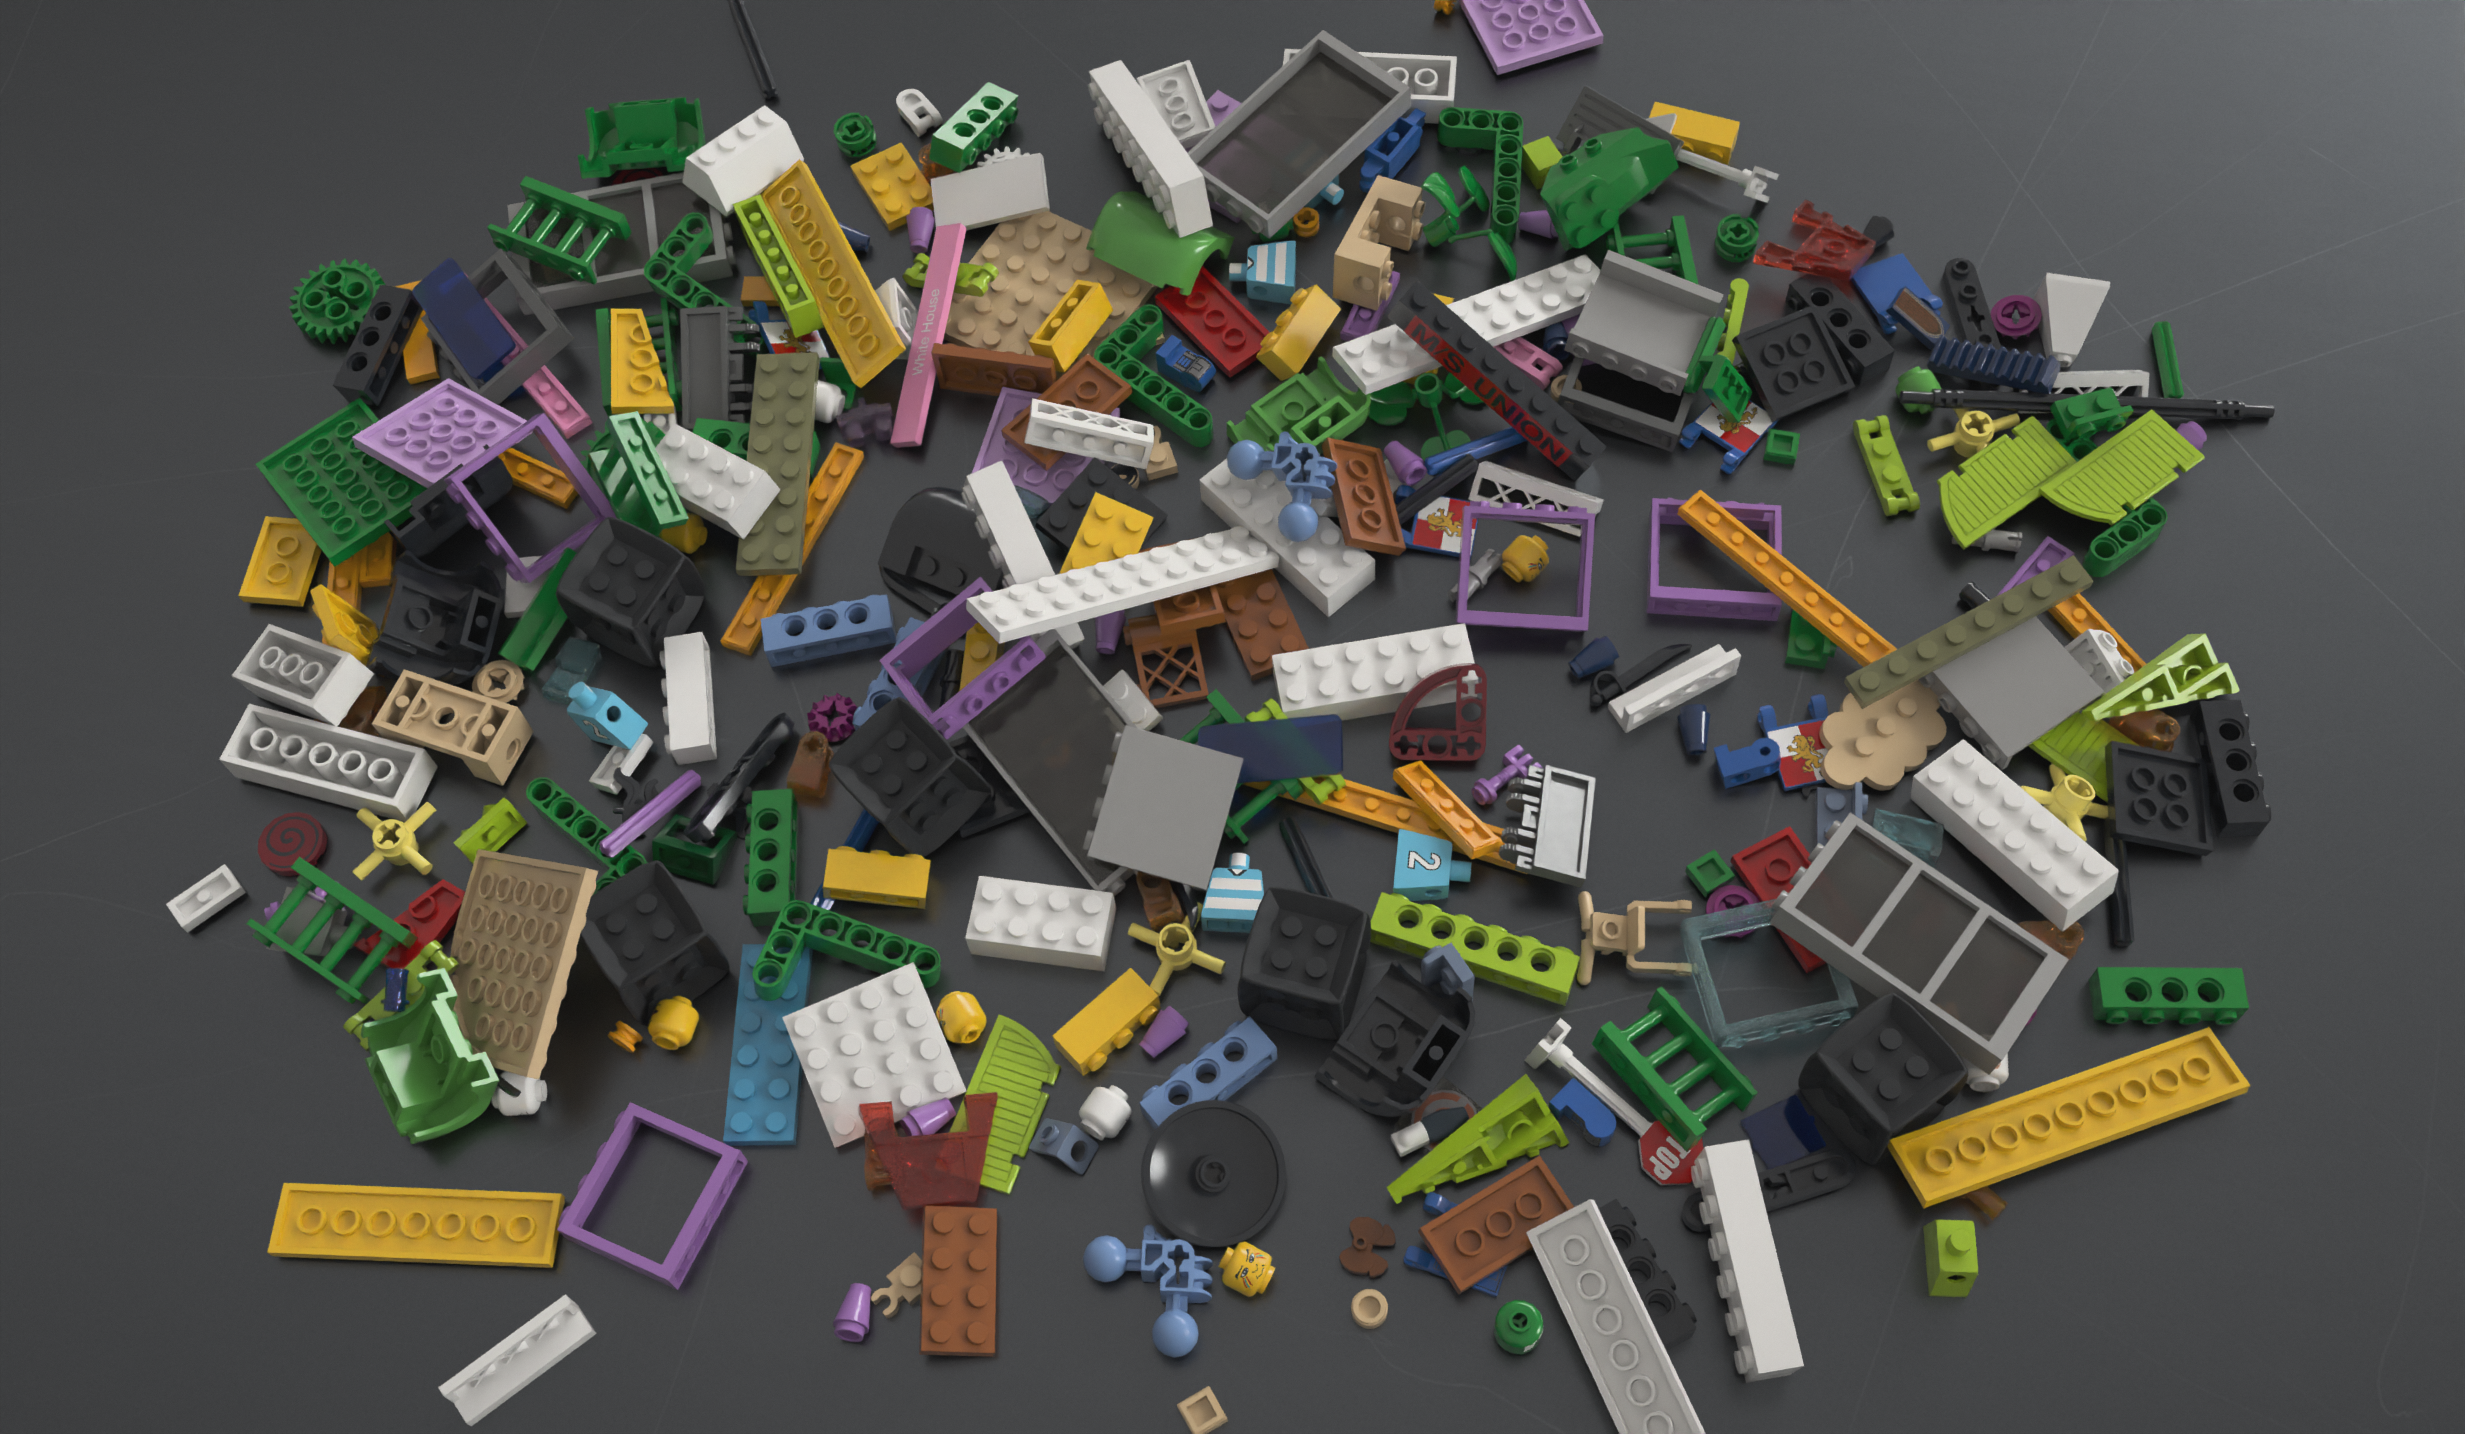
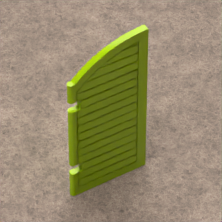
[2039,409,2205,525]
[1937,416,2077,550]
[2028,709,2139,803]
[934,1014,1061,1195]

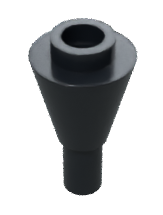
[1845,216,1894,264]

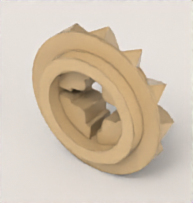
[472,660,525,703]

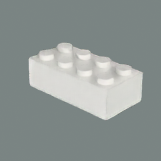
[656,423,781,540]
[232,624,374,726]
[965,876,1117,972]

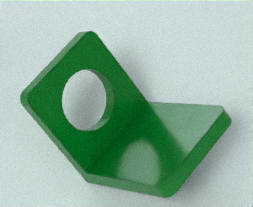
[820,357,857,411]

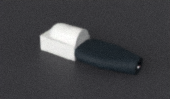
[1391,1107,1469,1157]

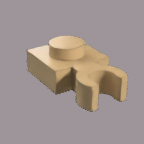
[1138,426,1178,481]
[871,1252,922,1319]

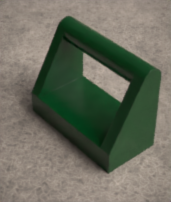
[652,814,738,885]

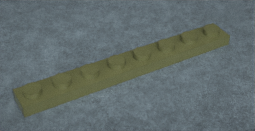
[1844,555,2093,709]

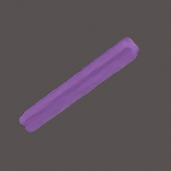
[599,770,701,858]

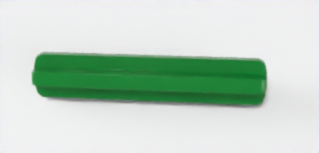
[1683,316,1726,394]
[2152,321,2184,399]

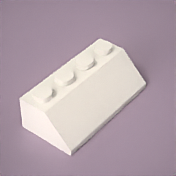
[682,105,804,217]

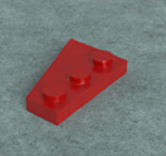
[354,879,465,974]

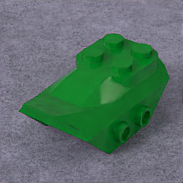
[1540,127,1679,251]

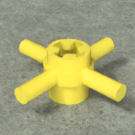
[1927,409,2020,458]
[2021,764,2109,842]
[352,802,437,881]
[1128,902,1226,996]

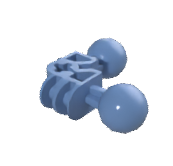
[1227,431,1337,542]
[1083,1224,1214,1358]

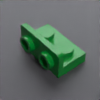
[1698,354,1753,423]
[2050,387,2133,440]
[1785,598,1837,669]

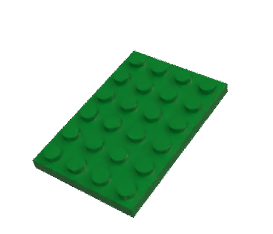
[255,398,428,567]

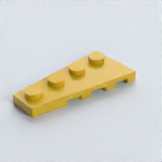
[611,309,674,414]

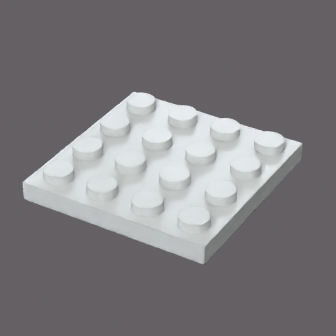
[782,962,967,1148]

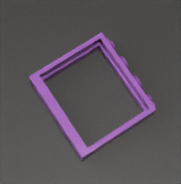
[444,413,616,583]
[1647,497,1782,621]
[1455,501,1595,632]
[879,577,1046,740]
[557,1102,748,1290]

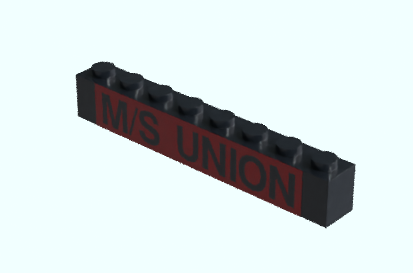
[1388,280,1607,481]

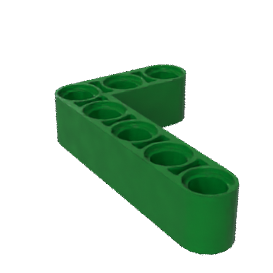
[1437,107,1523,243]
[644,212,769,359]
[1094,304,1214,447]
[2045,418,2168,577]
[526,777,647,896]
[752,900,941,1001]

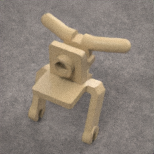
[1577,891,1692,985]

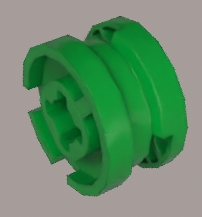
[833,113,877,157]
[1714,214,1759,262]

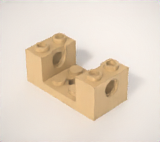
[1332,175,1425,311]
[372,669,534,786]

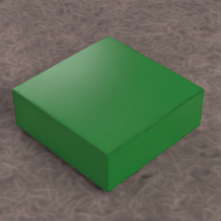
[1763,428,1800,465]

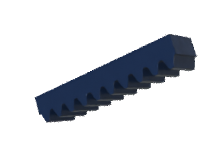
[1927,335,2061,395]

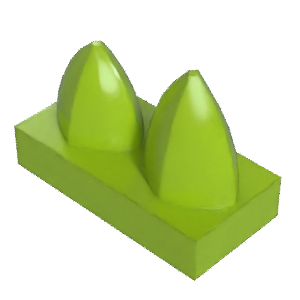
[454,797,527,864]

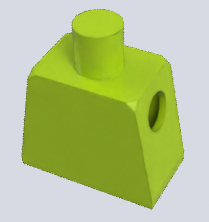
[1923,1220,1978,1297]

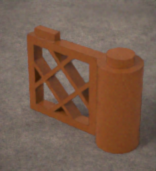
[1123,614,1209,708]

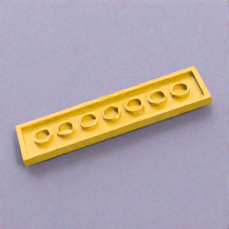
[267,1183,565,1268]

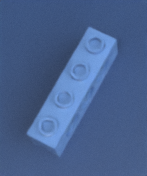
[760,594,896,667]
[853,617,948,730]
[1139,1016,1278,1130]

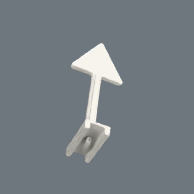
[1646,113,1779,203]

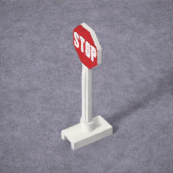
[1524,1018,1703,1186]

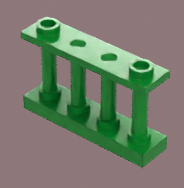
[487,176,632,285]
[1606,215,1699,285]
[596,298,682,417]
[588,411,689,539]
[1180,689,1305,843]
[246,857,418,1005]
[1592,986,1758,1152]

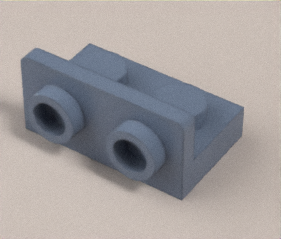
[1815,782,1868,857]
[1421,943,1475,1001]

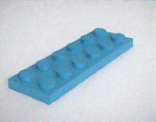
[723,944,813,1146]

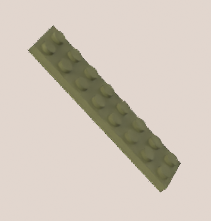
[736,352,820,576]

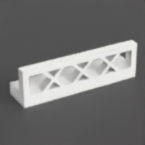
[2018,370,2149,413]
[1024,398,1154,469]
[1468,461,1604,537]
[1608,644,1741,733]
[438,1294,597,1426]

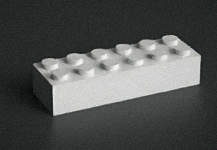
[1280,49,1457,124]
[1199,458,1375,617]
[961,461,1085,649]
[1272,623,1478,728]
[219,704,438,822]
[1910,739,2119,932]
[1691,1139,1804,1383]

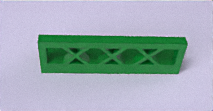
[498,547,577,671]

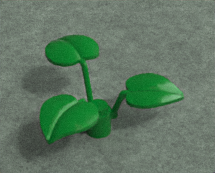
[1421,166,1517,282]
[1356,373,1483,474]

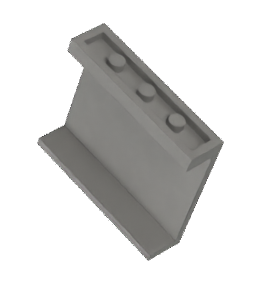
[1564,250,1724,396]
[1918,616,2105,770]
[1083,725,1244,892]

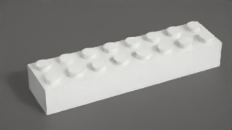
[1088,60,1213,238]

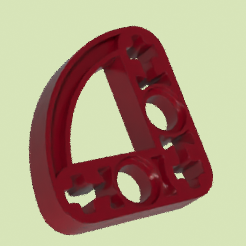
[1389,663,1487,761]

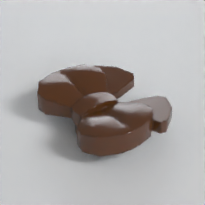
[1339,1217,1396,1278]

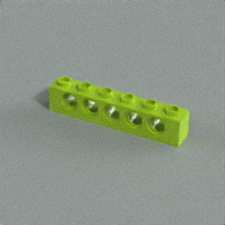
[732,194,824,338]
[1370,892,1580,1006]

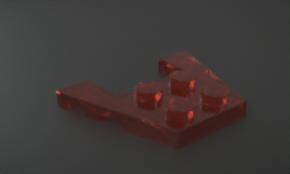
[1753,199,1876,281]
[858,1092,998,1210]

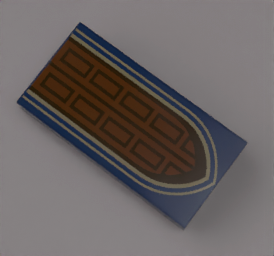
[1886,286,1950,350]

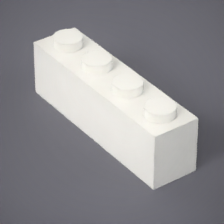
[660,632,717,765]

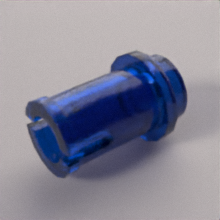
[380,968,410,1012]

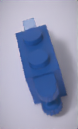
[1359,108,1426,193]

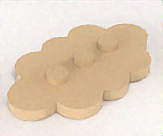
[1819,680,1947,791]

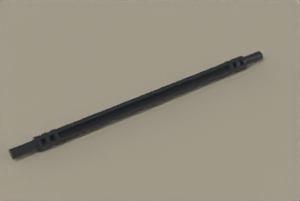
[1899,389,2275,420]

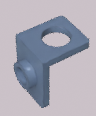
[1029,1118,1099,1175]

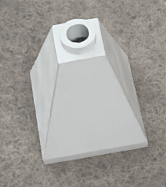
[2033,273,2110,367]
[875,278,918,359]

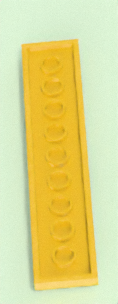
[760,159,906,388]
[1887,1027,2250,1208]

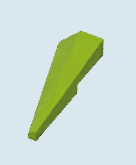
[2082,633,2240,721]
[1386,1074,1570,1204]

